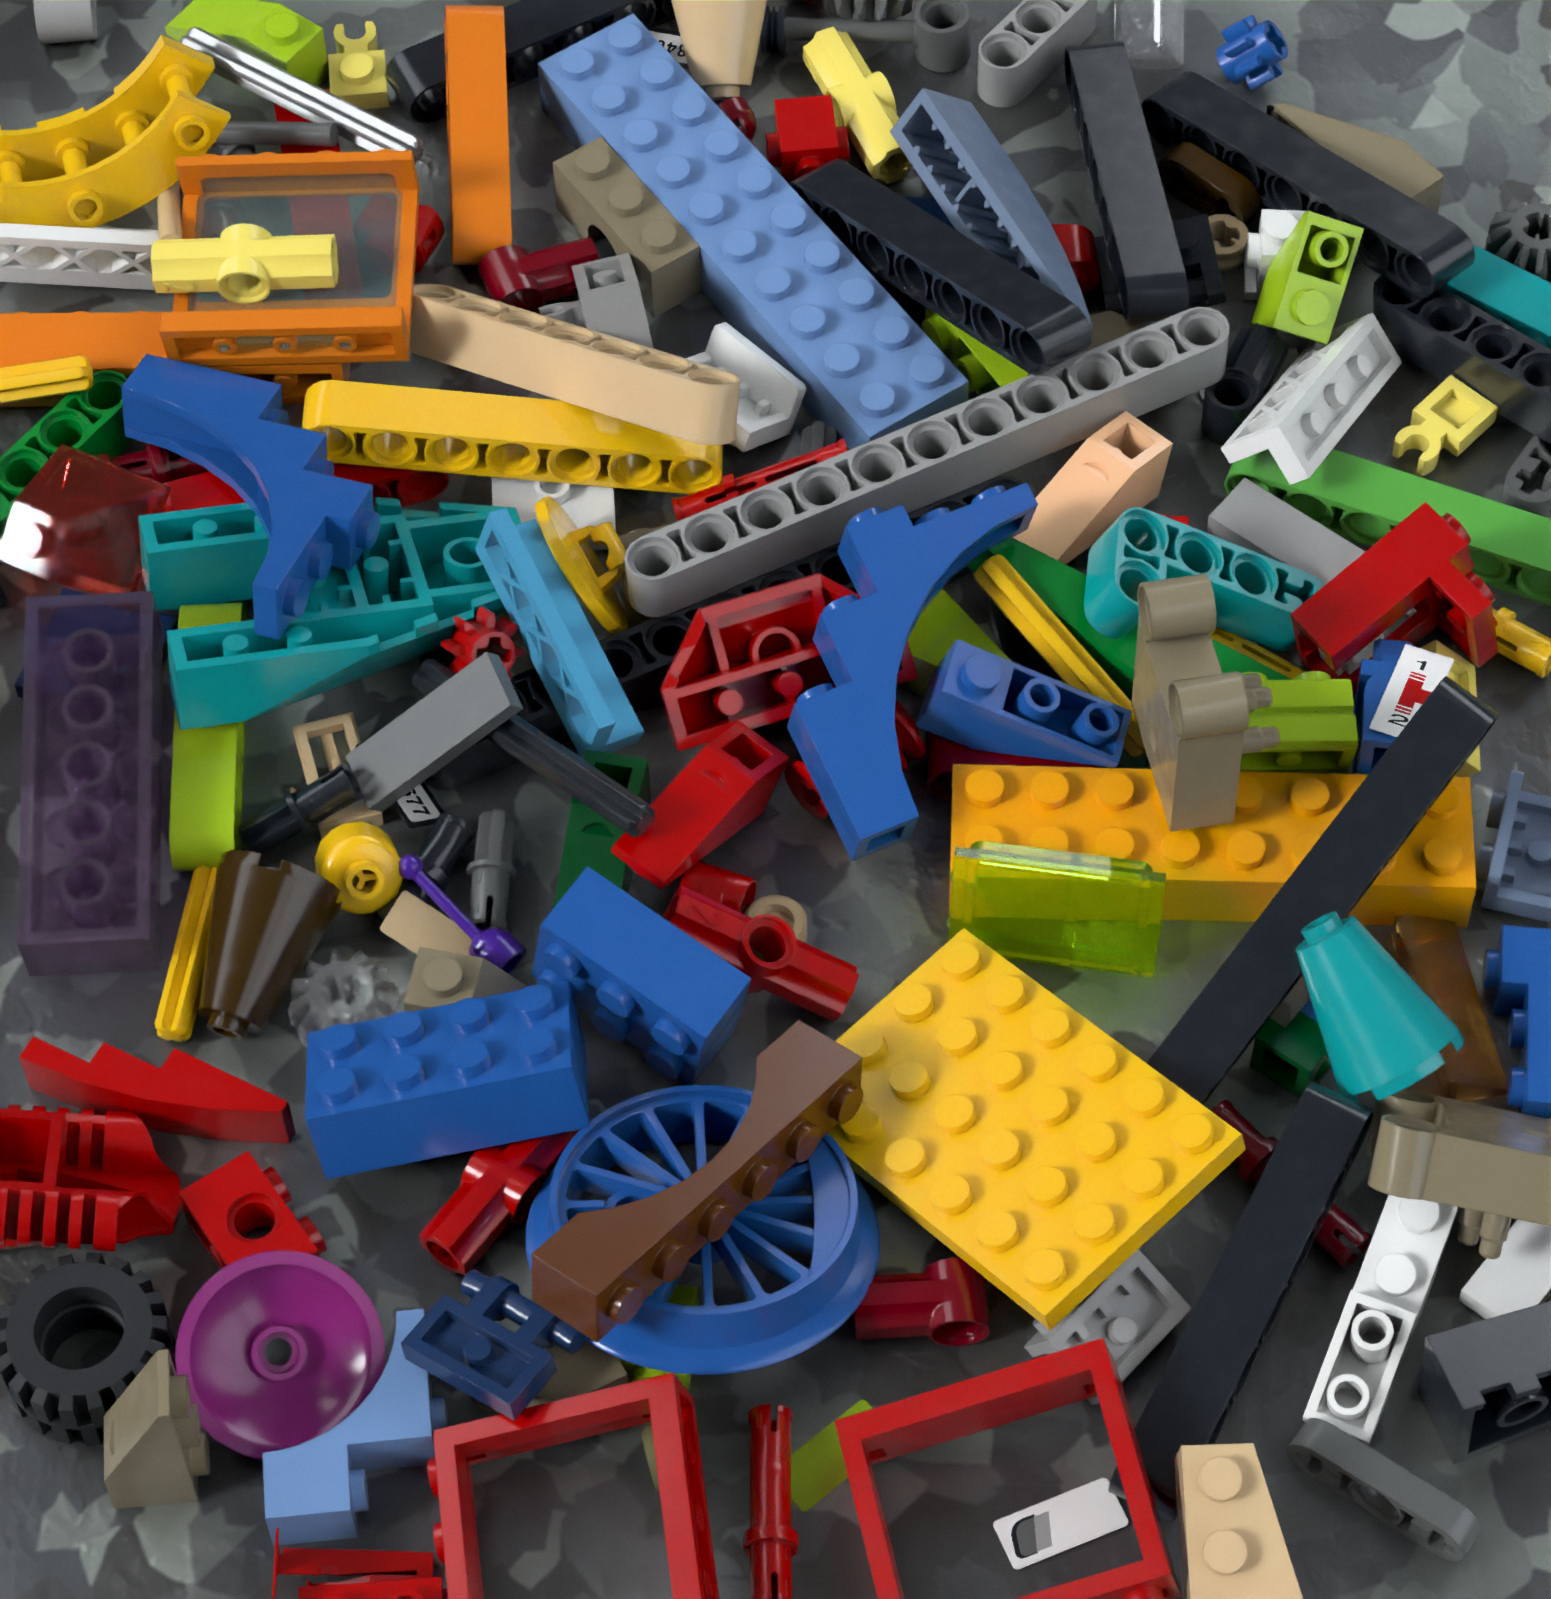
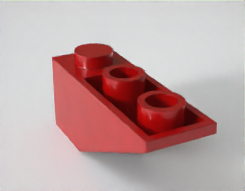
[610,721,789,889]

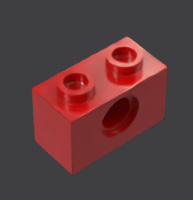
[178,1151,327,1270]

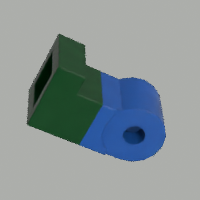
[1249,993,1332,1099]

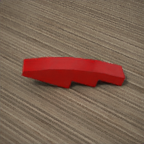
[19,1036,296,1143]

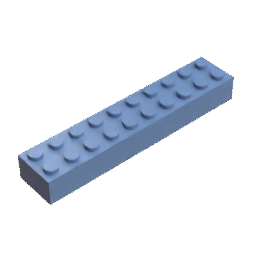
[538,14,969,450]

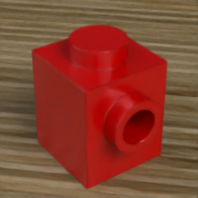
[765,95,849,183]

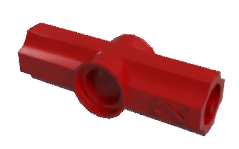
[663,886,859,1022]
[419,1129,581,1275]

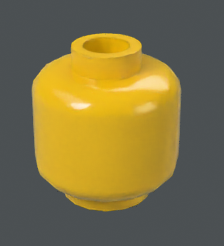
[315,821,403,914]

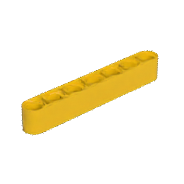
[302,380,723,494]

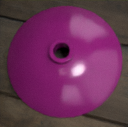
[175,1250,386,1459]

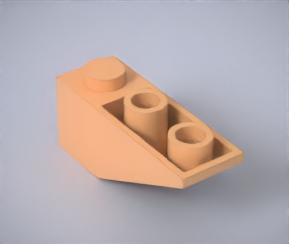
[1013,411,1173,564]

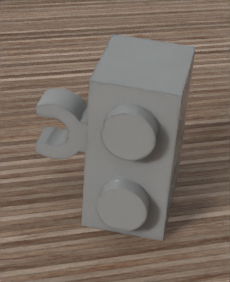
[539,253,654,349]

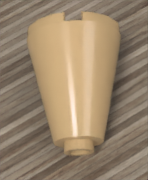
[671,0,767,100]

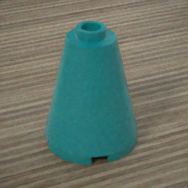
[1296,911,1464,1102]

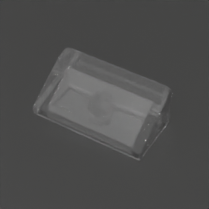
[1114,0,1183,69]

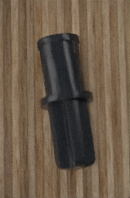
[238,763,364,854]

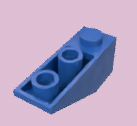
[916,639,1132,768]

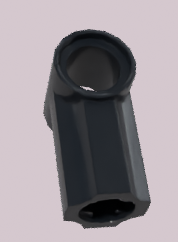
[1201,323,1289,446]

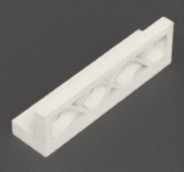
[0,223,158,290]
[1221,312,1402,485]

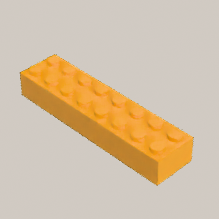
[949,764,1477,928]

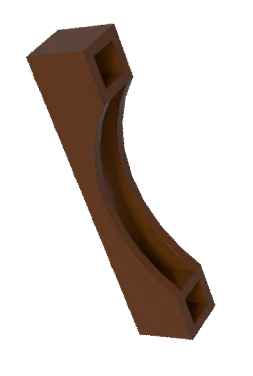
[531,1020,864,1343]

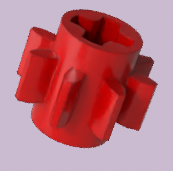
[441,606,525,680]

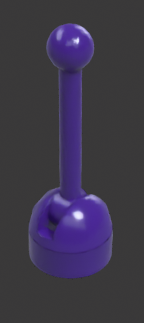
[399,854,527,974]

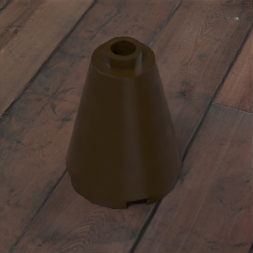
[199,850,342,1041]

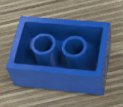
[531,866,751,1085]

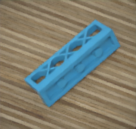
[475,508,644,759]

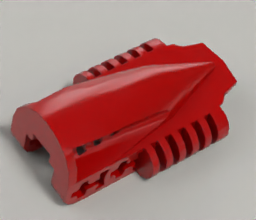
[0,1104,182,1252]

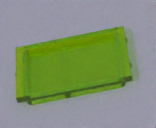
[947,841,1166,978]

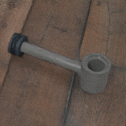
[760,0,971,73]

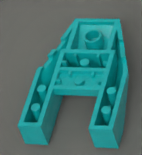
[138,497,521,730]

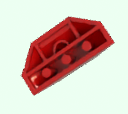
[659,573,918,751]

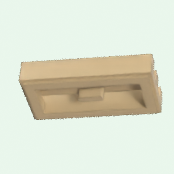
[292,712,384,839]

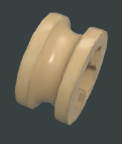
[1208,214,1248,271]

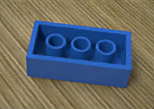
[305,980,590,1180]

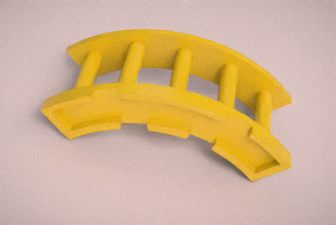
[0,34,231,228]

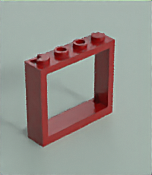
[834,1338,1182,1599]
[427,1372,719,1599]

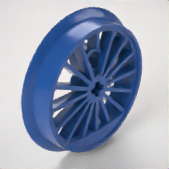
[526,1085,880,1375]

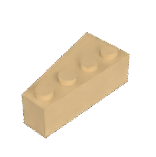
[1174,1443,1303,1599]

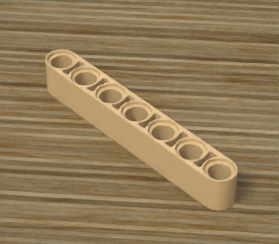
[410,284,741,445]

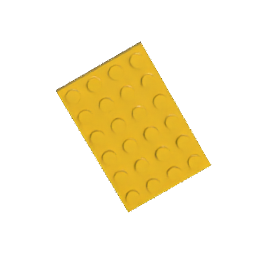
[829,928,1246,1330]

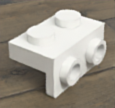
[686,322,806,452]

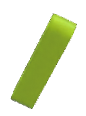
[169,603,247,872]

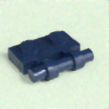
[401,1269,586,1421]

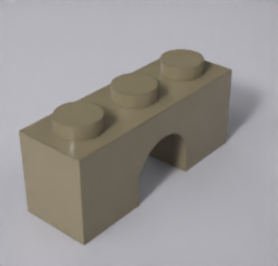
[553,137,702,318]

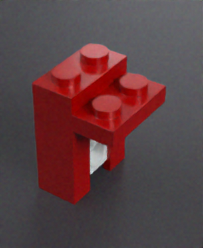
[1290,502,1498,696]

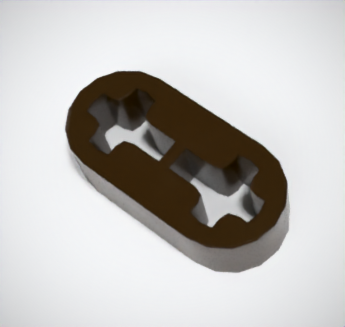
[1157,142,1262,224]

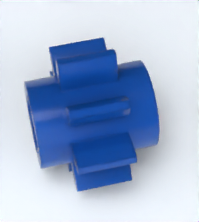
[1216,15,1288,90]

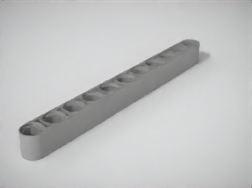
[624,307,1230,617]

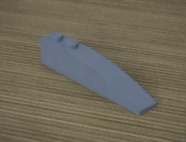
[890,88,1092,328]

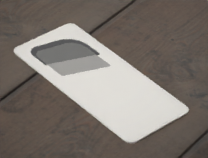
[993,1478,1128,1570]

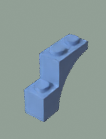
[262,1308,448,1546]

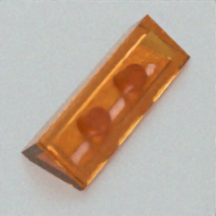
[1391,914,1508,1102]

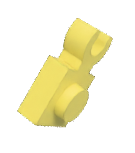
[328,21,389,109]
[1392,375,1498,476]

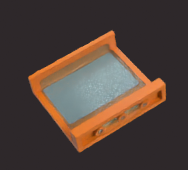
[159,149,420,366]

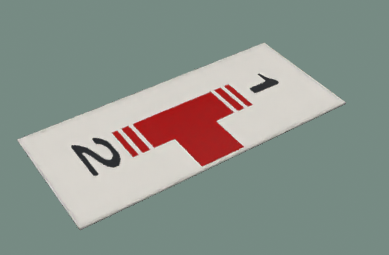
[1369,644,1455,737]

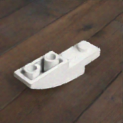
[1302,1195,1460,1445]

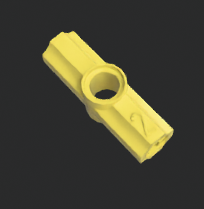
[803,26,913,184]
[151,223,339,304]

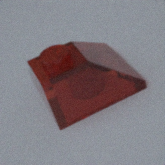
[0,444,172,602]

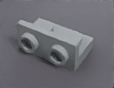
[1024,1249,1192,1405]

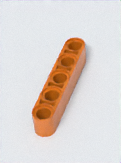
[444,5,512,265]

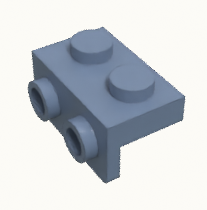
[1476,769,1551,923]

